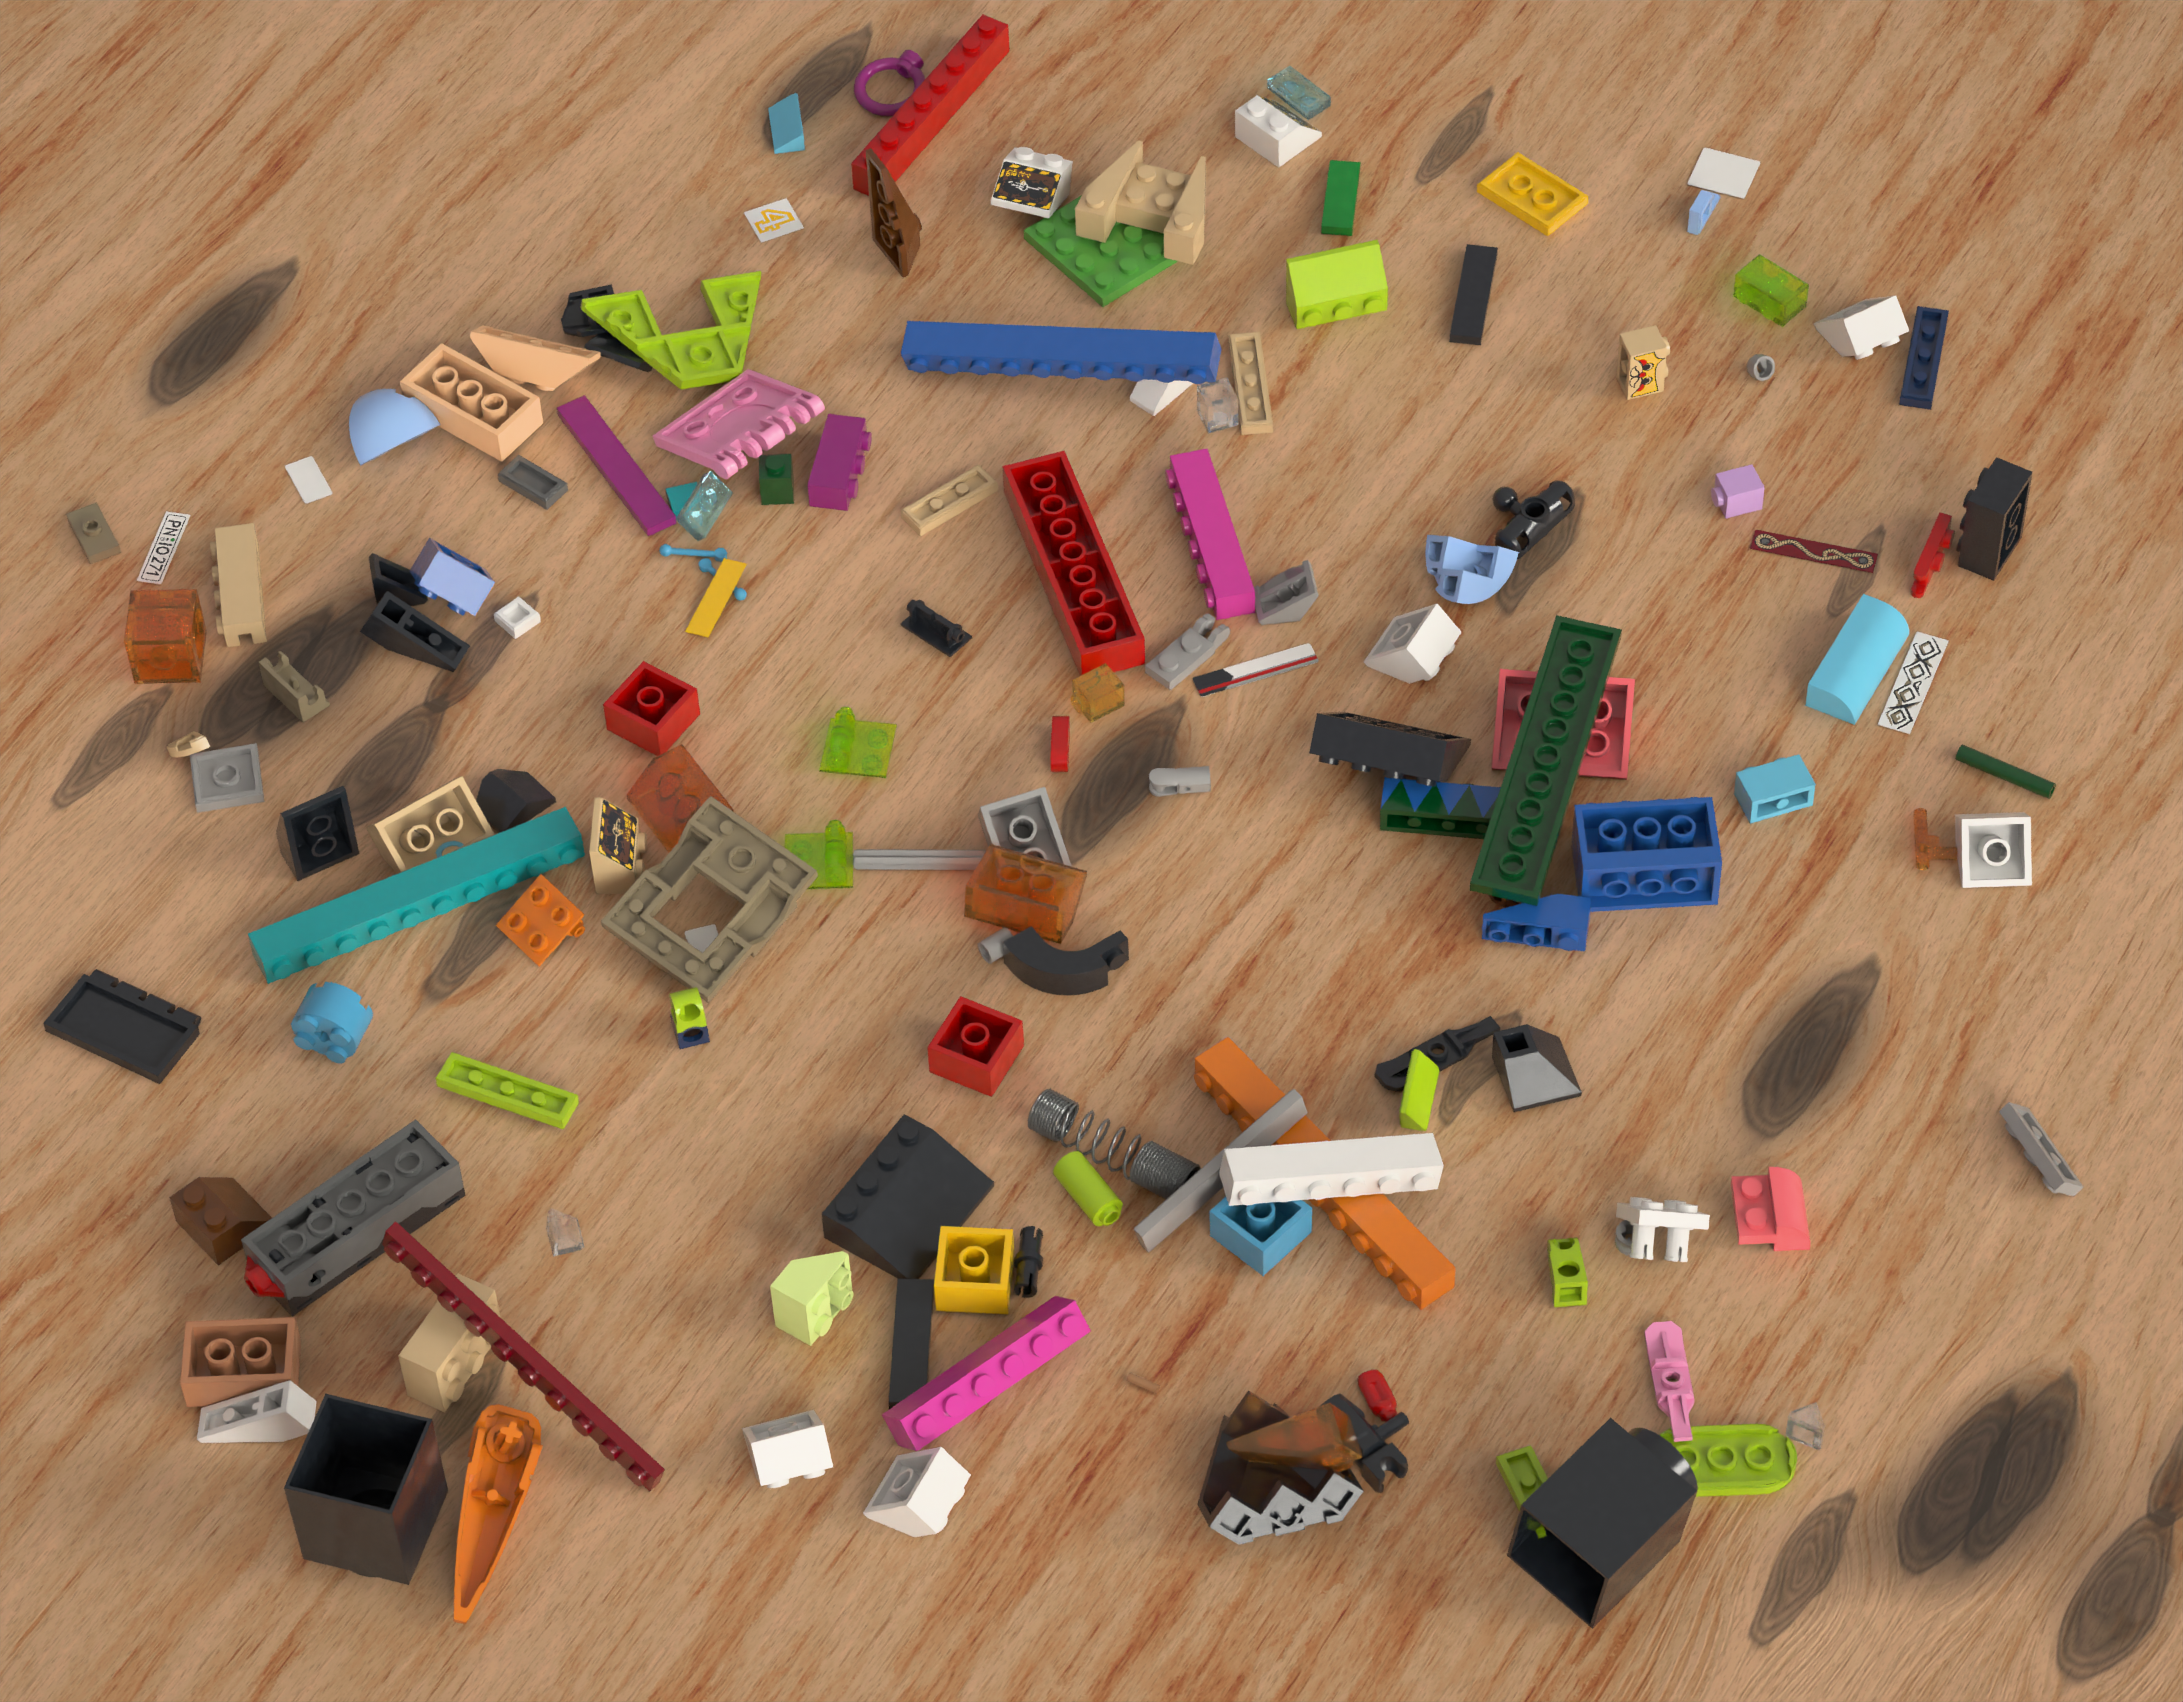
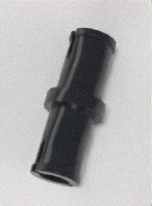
[1014,1226,1043,1298]

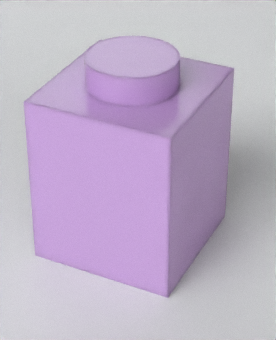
[1711,464,1765,518]

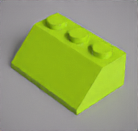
[1286,240,1388,329]

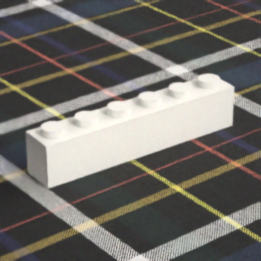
[1219,1133,1444,1206]

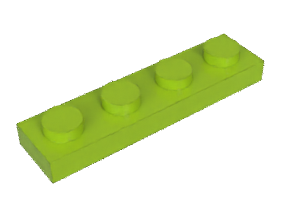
[436,1052,579,1130]

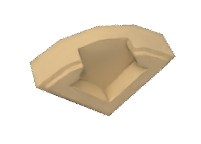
[166,731,210,758]

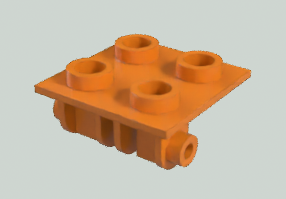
[496,874,585,967]

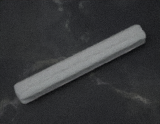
[853,849,988,870]

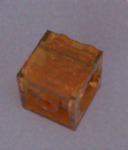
[124,589,207,684]

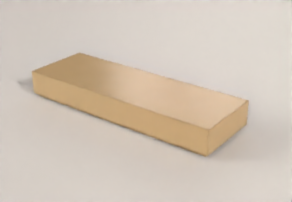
[901,464,998,537]

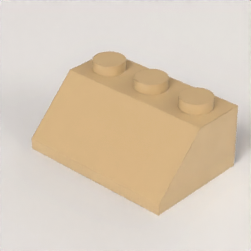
[366,776,495,874]

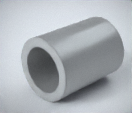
[978,927,1013,964]

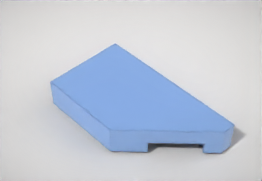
[1687,190,1721,235]

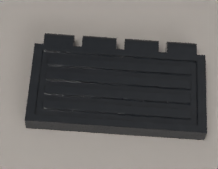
[43,969,201,1084]

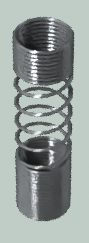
[1027,1088,1201,1200]

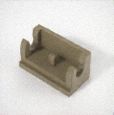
[259,651,330,723]

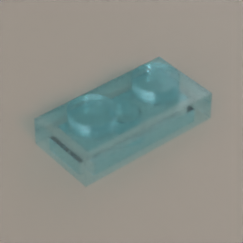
[1267,66,1331,120]
[675,471,733,541]

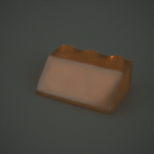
[627,744,734,853]
[964,844,1087,944]

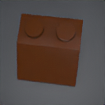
[169,1177,272,1265]

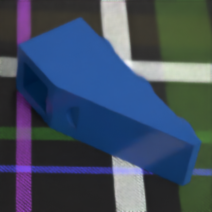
[1482,894,1592,951]

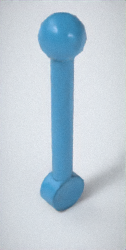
[659,544,727,562]
[699,558,747,601]

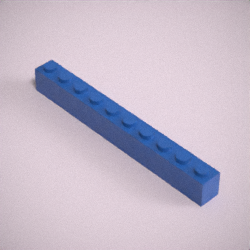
[901,321,1222,384]

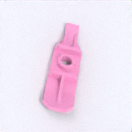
[1645,1321,1695,1442]

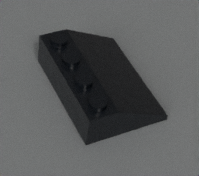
[1309,712,1472,786]
[821,1114,994,1279]

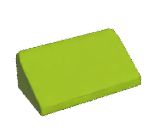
[1399,1049,1439,1131]

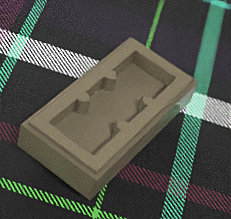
[66,502,121,564]

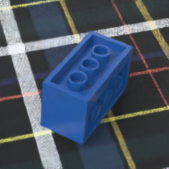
[1571,797,1722,912]

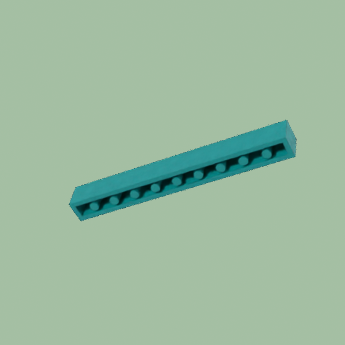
[248,807,585,984]

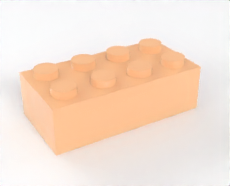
[400,343,543,462]

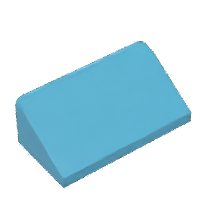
[768,93,805,154]

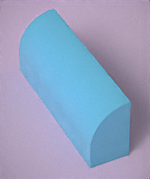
[1805,594,1909,725]

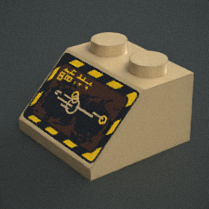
[589,797,647,894]

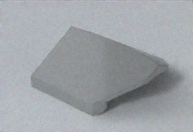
[1254,560,1319,625]

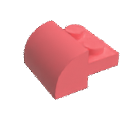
[1731,1167,1810,1251]

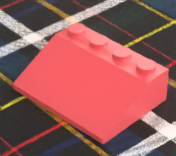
[1492,669,1635,780]

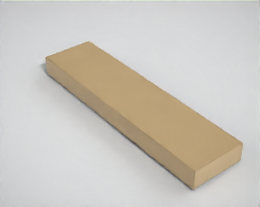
[1228,332,1273,435]

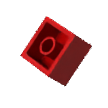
[603,661,700,758]
[927,996,1024,1097]

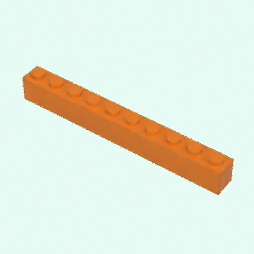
[1194,1037,1455,1310]

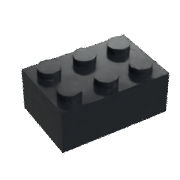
[1956,457,2033,581]

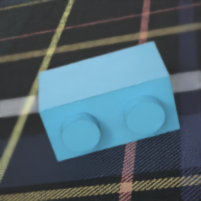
[1734,754,1816,824]

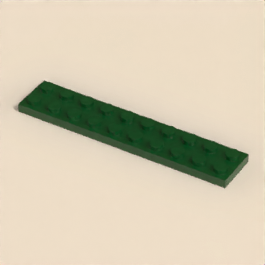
[1470,615,1622,906]

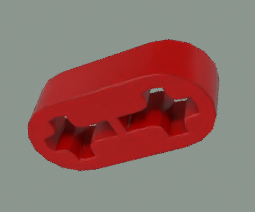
[1050,716,1070,772]

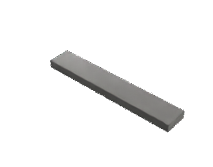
[1134,1089,1308,1253]

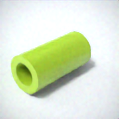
[1053,1151,1123,1226]

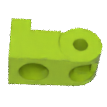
[1547,1237,1588,1308]

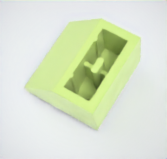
[770,1251,854,1346]

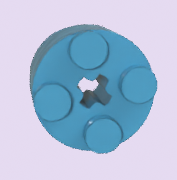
[291,982,373,1064]

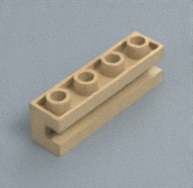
[210,523,267,647]

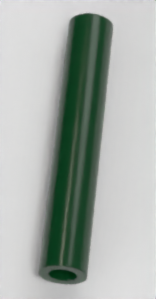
[1955,744,2056,799]

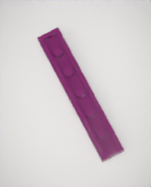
[557,395,677,536]

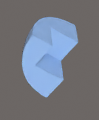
[349,388,440,465]
[1425,535,1519,604]

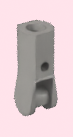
[1149,766,1211,797]

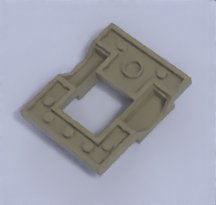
[601,796,818,1003]

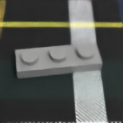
[1999,1102,2083,1196]

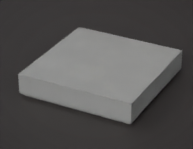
[190,743,265,813]

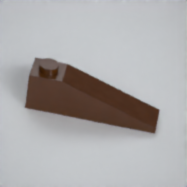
[866,148,922,278]

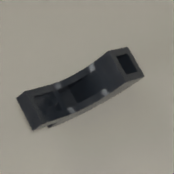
[1003,926,1129,995]

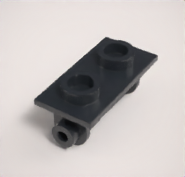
[901,599,972,657]

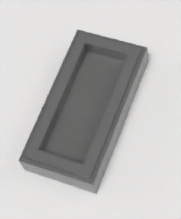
[498,455,568,510]

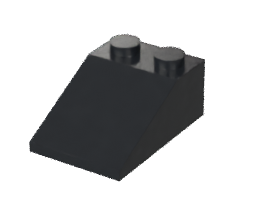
[276,786,360,881]

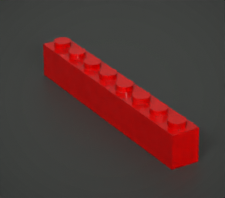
[851,14,1010,196]

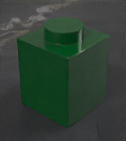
[759,454,794,505]

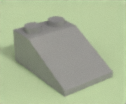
[978,787,1077,904]

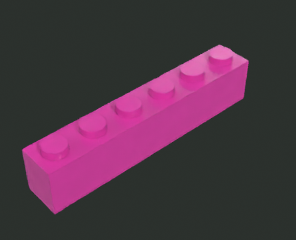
[1165,448,1255,620]
[882,1296,1091,1451]

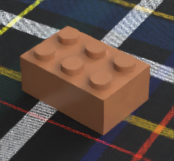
[180,1317,302,1407]

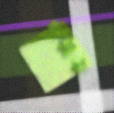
[819,707,897,778]
[785,820,853,889]

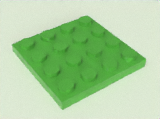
[1024,195,1178,307]

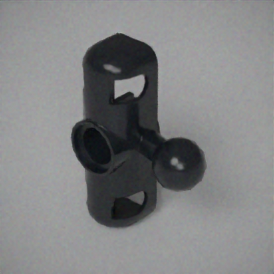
[1492,480,1575,560]

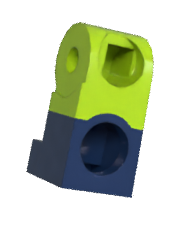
[669,987,710,1049]

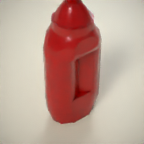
[1357,1370,1397,1422]

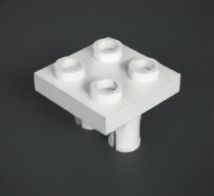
[1616,1197,1710,1262]

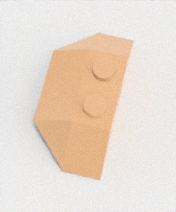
[470,325,601,391]

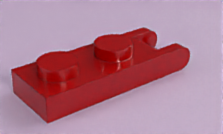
[1911,512,1955,598]

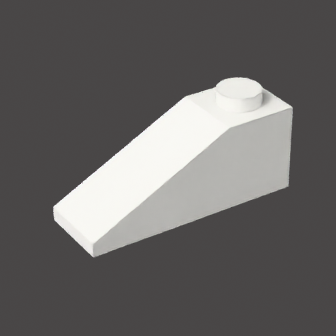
[197,1380,317,1443]

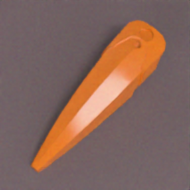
[453,1404,543,1624]

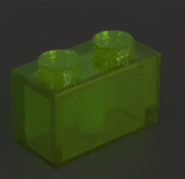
[1733,254,1809,327]

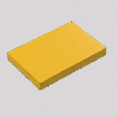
[1477,152,1589,236]

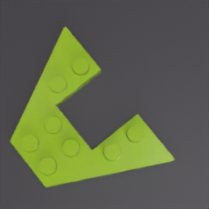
[581,271,762,390]

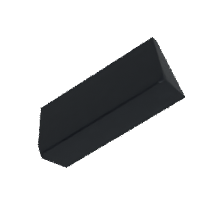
[584,332,653,373]

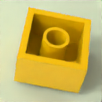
[934,1226,1015,1314]

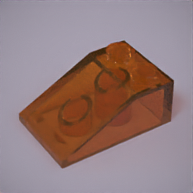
[1226,1403,1363,1472]

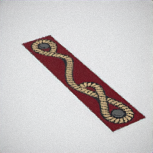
[1750,530,1878,573]

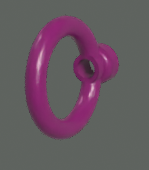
[854,50,925,116]

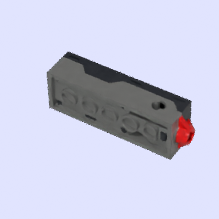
[241,1119,466,1317]

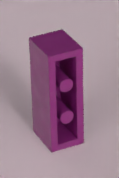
[808,414,872,511]

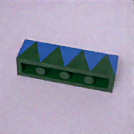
[1380,777,1501,839]

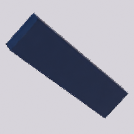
[1899,306,1949,410]

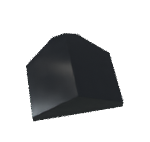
[561,284,614,337]
[476,769,556,833]

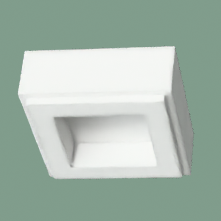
[494,597,541,639]

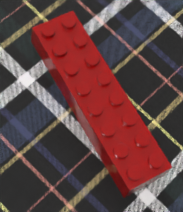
[1002,450,1145,681]

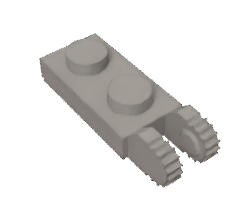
[1145,613,1231,690]

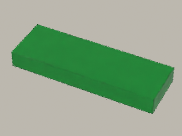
[1321,160,1361,236]

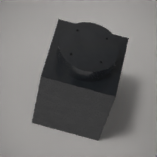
[284,1394,448,1585]
[1507,1418,1698,1629]

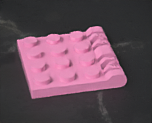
[653,369,825,479]

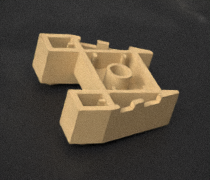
[1075,141,1206,265]

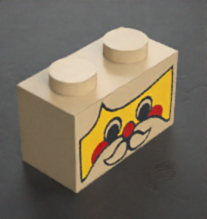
[1616,325,1670,400]

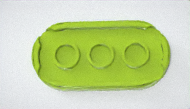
[1660,1424,1797,1497]

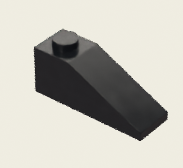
[360,591,470,672]

